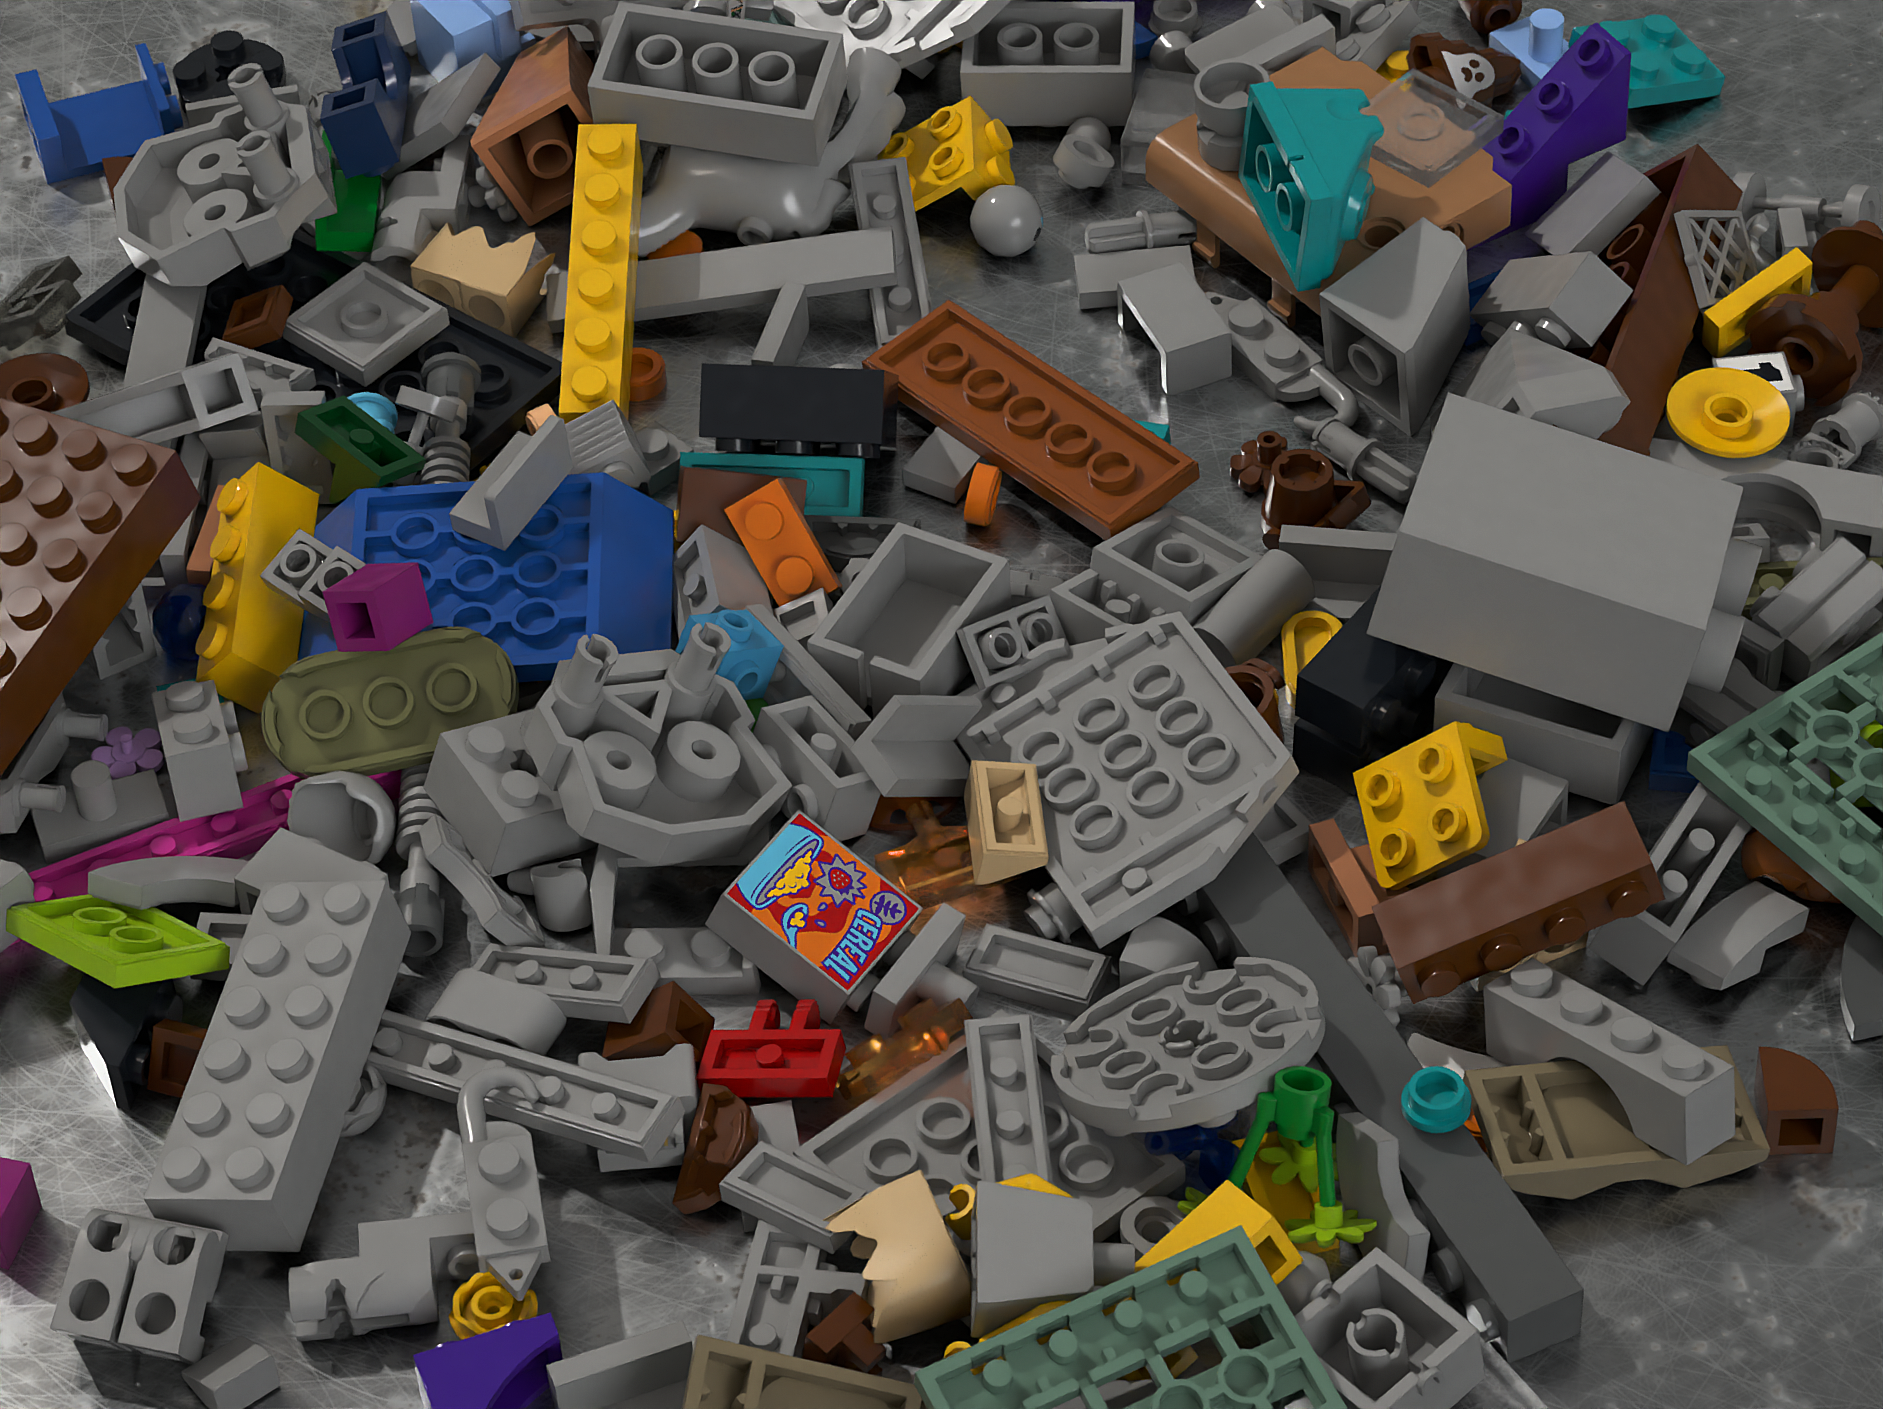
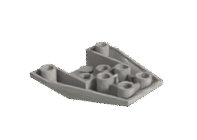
[1430,328,1631,440]

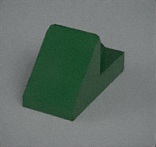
[294,395,426,504]

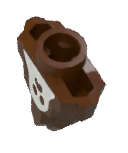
[1406,32,1522,137]

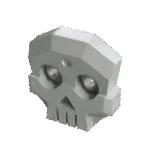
[113,63,338,286]
[523,622,792,866]

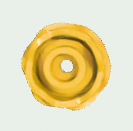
[448,1272,538,1340]

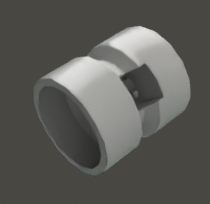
[1193,58,1270,171]

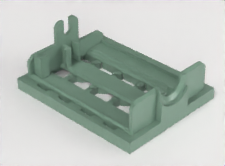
[1687,632,1883,937]
[914,1225,1347,1409]

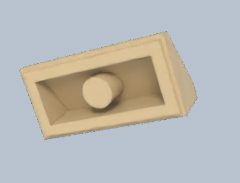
[964,760,1049,885]

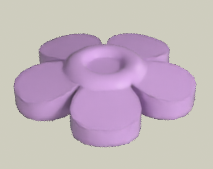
[91,726,165,780]

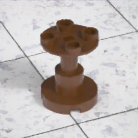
[1744,220,1883,407]

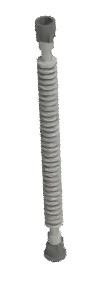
[394,352,481,957]

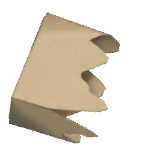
[410,222,556,338]
[822,1170,972,1343]

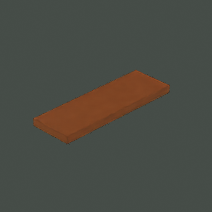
[862,300,1200,540]

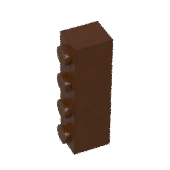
[1372,801,1666,1004]

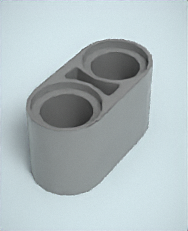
[423,968,566,1056]

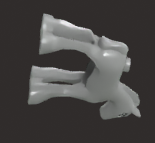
[638,47,906,257]

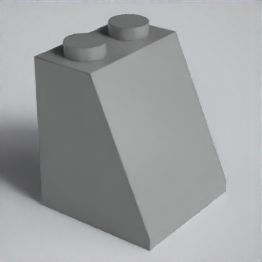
[1319,217,1470,437]

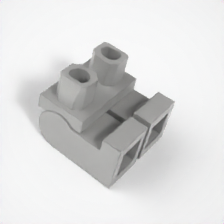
[50,1208,229,1365]

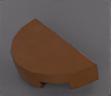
[672,1083,759,1215]

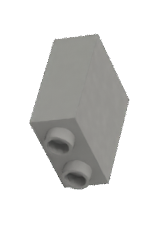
[1366,392,1763,732]

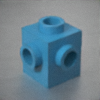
[675,609,784,700]

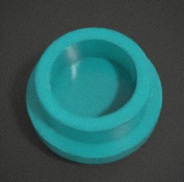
[1401,1066,1471,1133]

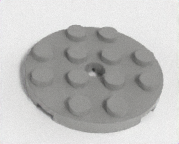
[1051,957,1326,1137]

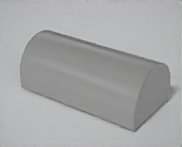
[1192,549,1316,668]

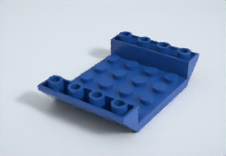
[297,472,675,682]

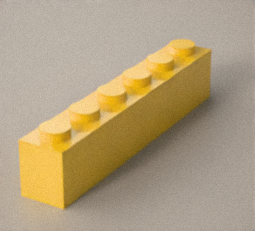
[559,124,643,424]

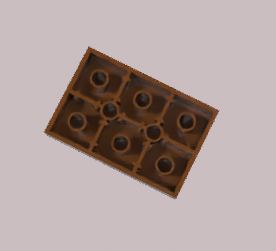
[0,398,201,776]

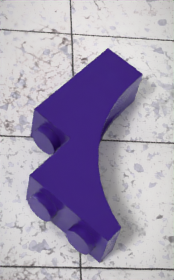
[413,1312,563,1409]

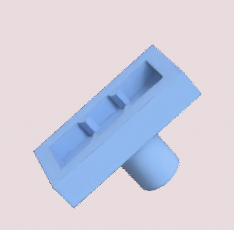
[1489,8,1569,89]

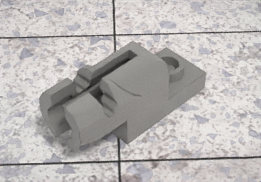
[370,135,476,287]
[289,1211,480,1342]

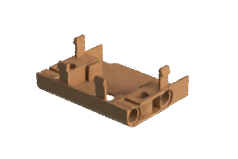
[1145,47,1512,328]

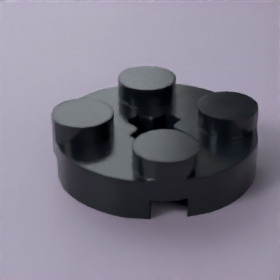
[172,30,286,114]

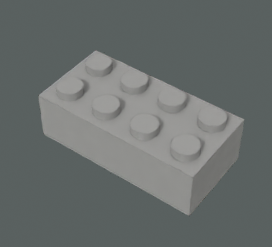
[587,1,848,167]

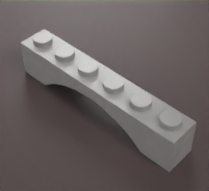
[51,352,259,444]

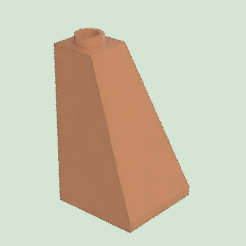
[470,26,595,227]

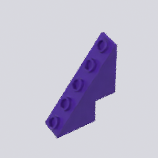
[1466,23,1632,252]

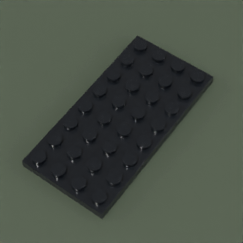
[63,230,562,488]

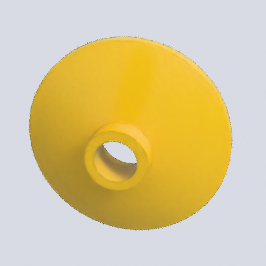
[1666,367,1790,458]

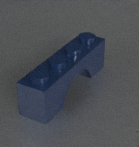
[320,11,411,179]

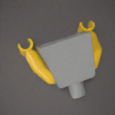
[944,1173,1135,1375]

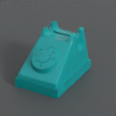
[1238,81,1384,292]

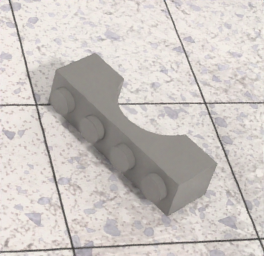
[1649,437,1883,558]
[1483,958,1735,1166]

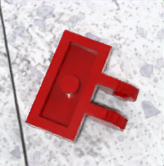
[696,999,846,1097]

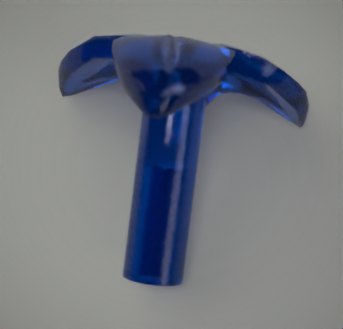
[1144,1110,1240,1192]

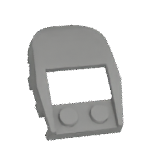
[590,821,775,995]

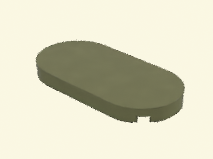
[261,626,519,780]

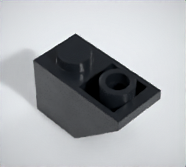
[70,973,183,1110]

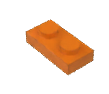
[724,478,843,607]

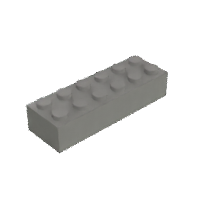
[144,880,411,1252]

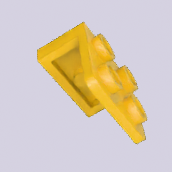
[877,96,1015,212]
[1353,721,1508,891]

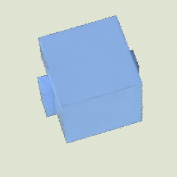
[410,0,536,98]

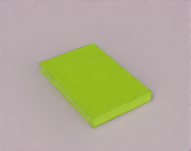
[6,894,230,988]

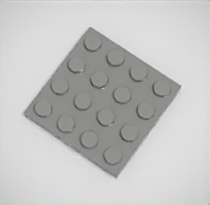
[793,1009,1185,1329]

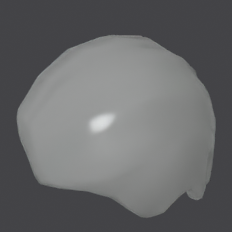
[287,770,397,864]

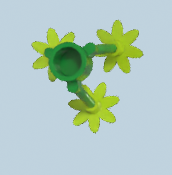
[1177,1066,1377,1249]

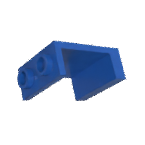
[15,43,184,184]

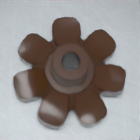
[1230,431,1289,497]

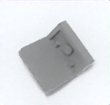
[1185,5,1336,76]

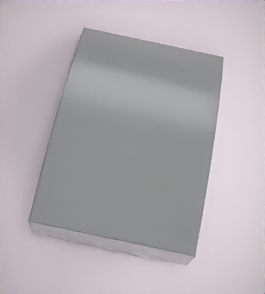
[1050,506,1263,646]

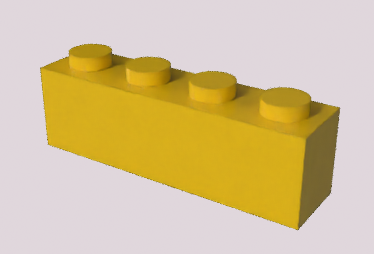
[195,461,320,714]

